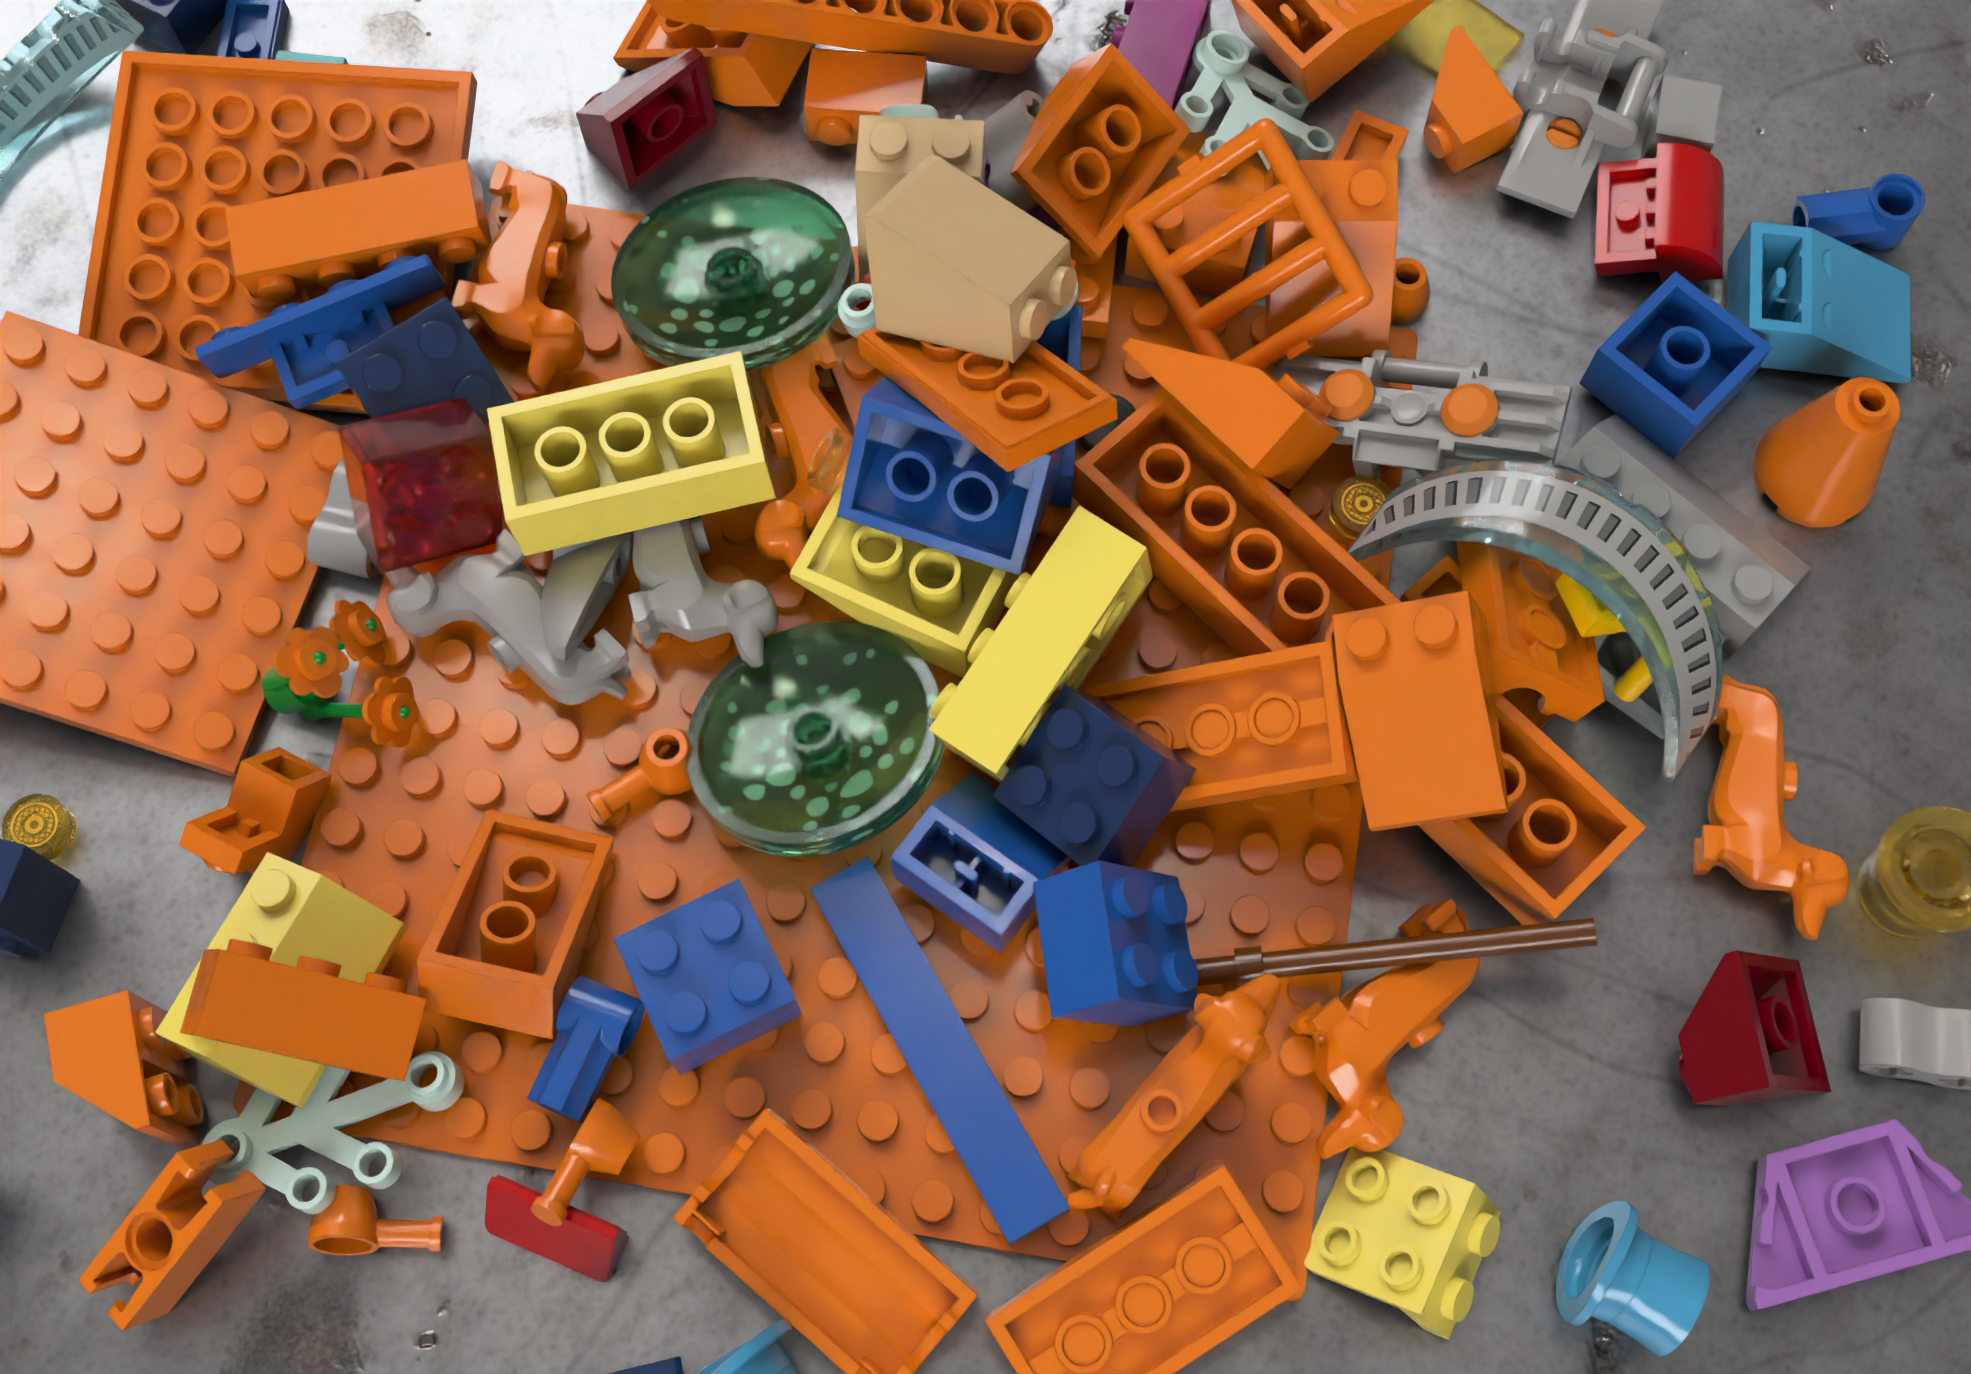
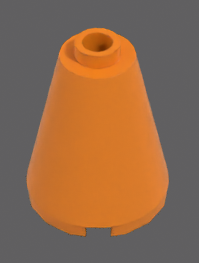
[1751,377,1900,528]

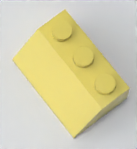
[155,852,408,1109]

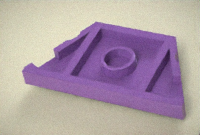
[1746,1119,1971,1312]

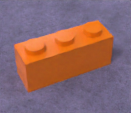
[180,939,427,1081]

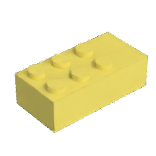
[487,351,776,556]
[929,506,1153,783]

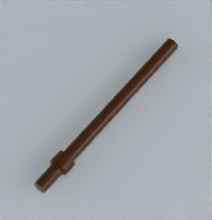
[1194,918,1597,988]

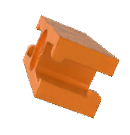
[78,1139,267,1331]

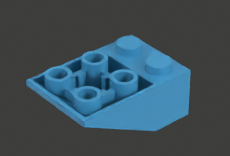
[1727,221,1911,384]

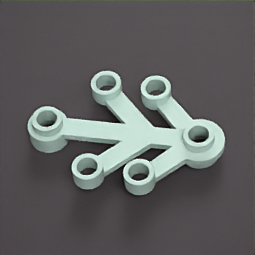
[1174,30,1334,177]
[202,1051,464,1214]

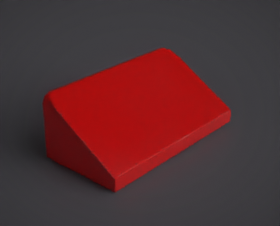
[485,1174,629,1282]

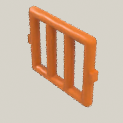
[1122,118,1374,370]

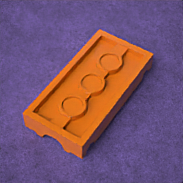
[1453,462,1605,723]
[1081,640,1359,812]
[673,1108,979,1374]
[985,1162,1303,1374]

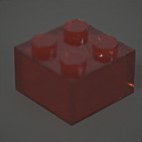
[338,397,503,574]

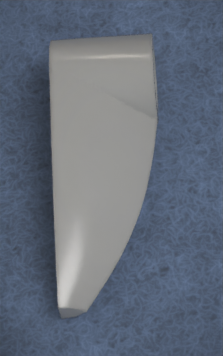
[541,532,633,662]

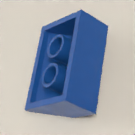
[837,376,1066,575]

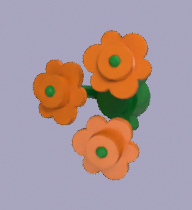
[261,599,419,748]

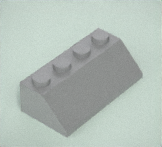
[1549,414,1811,656]

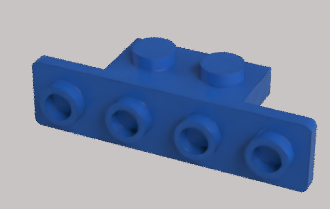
[195,254,446,410]

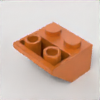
[44,990,203,1149]

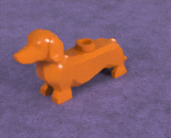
[451,161,585,392]
[754,331,853,570]
[1693,674,1850,940]
[1288,898,1481,1159]
[1066,973,1281,1222]

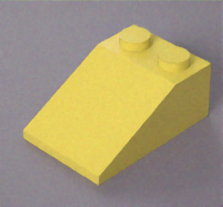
[789,473,1022,677]

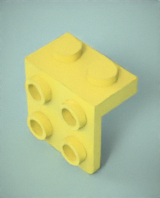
[1304,1146,1501,1340]

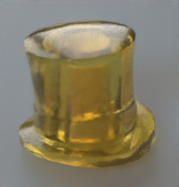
[1857,806,1971,939]

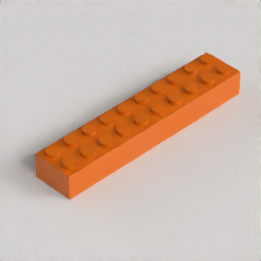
[1072,387,1646,925]

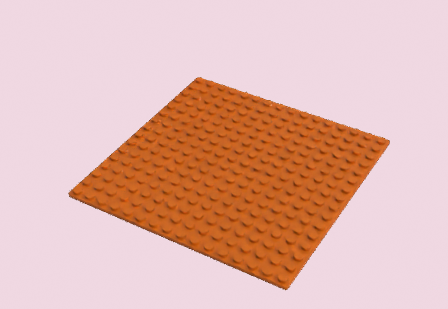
[233,195,1418,1302]

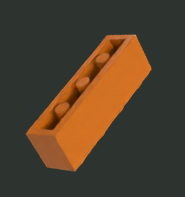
[224,159,492,300]

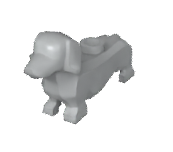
[628,516,778,667]
[382,528,632,705]

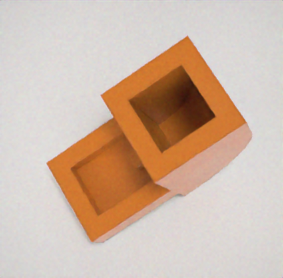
[179,747,333,875]

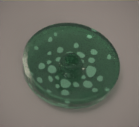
[611,177,855,371]
[686,621,945,857]

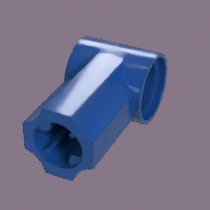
[1790,174,1925,251]
[527,975,645,1124]

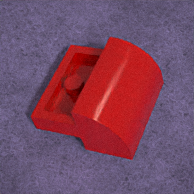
[1595,143,1724,284]

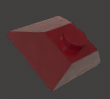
[576,47,717,190]
[1678,950,1831,1106]

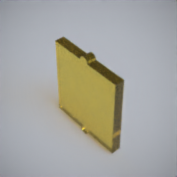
[1388,0,1525,79]

